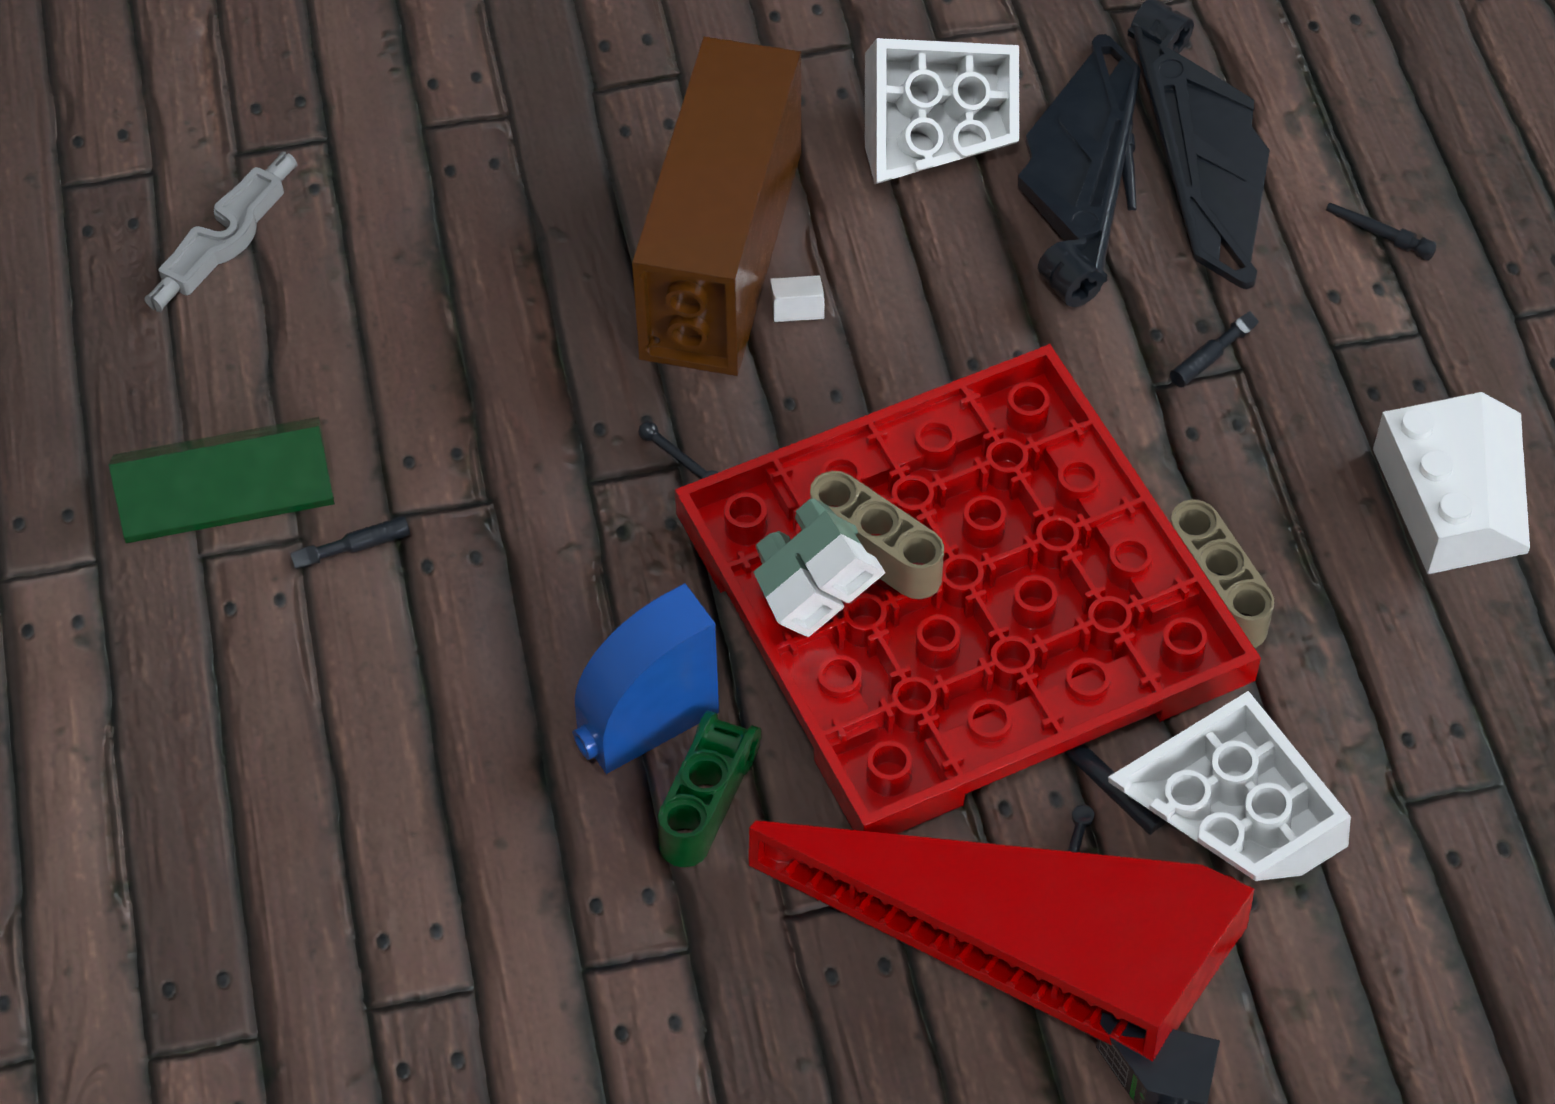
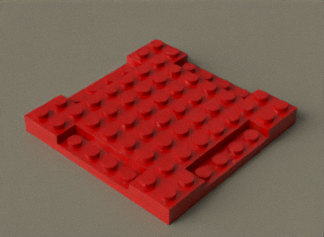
[675,344,1261,834]

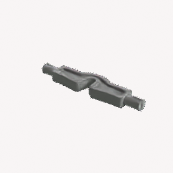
[144,151,297,312]

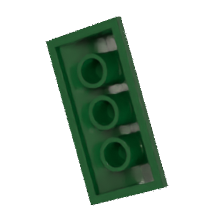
[109,417,335,543]

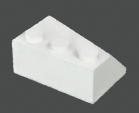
[865,38,1019,184]
[1373,392,1530,574]
[1108,691,1351,881]

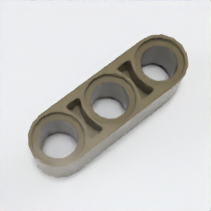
[810,471,944,599]
[1170,499,1274,648]

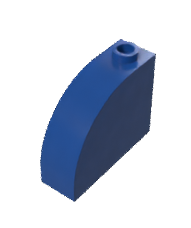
[572,583,719,774]

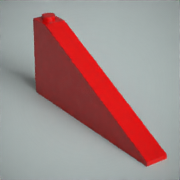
[748,820,1255,1061]

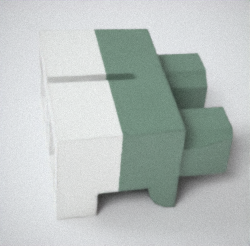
[753,498,886,637]

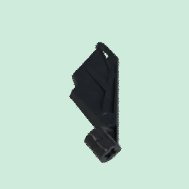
[1127,0,1270,289]
[1018,34,1141,308]

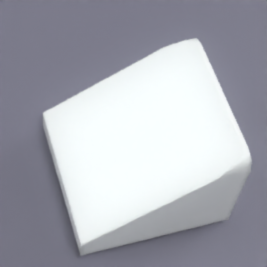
[770,275,824,322]

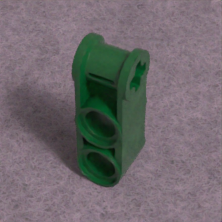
[658,710,762,868]

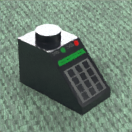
[1096,1012,1220,1104]

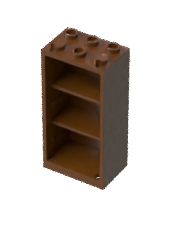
[632,36,801,376]

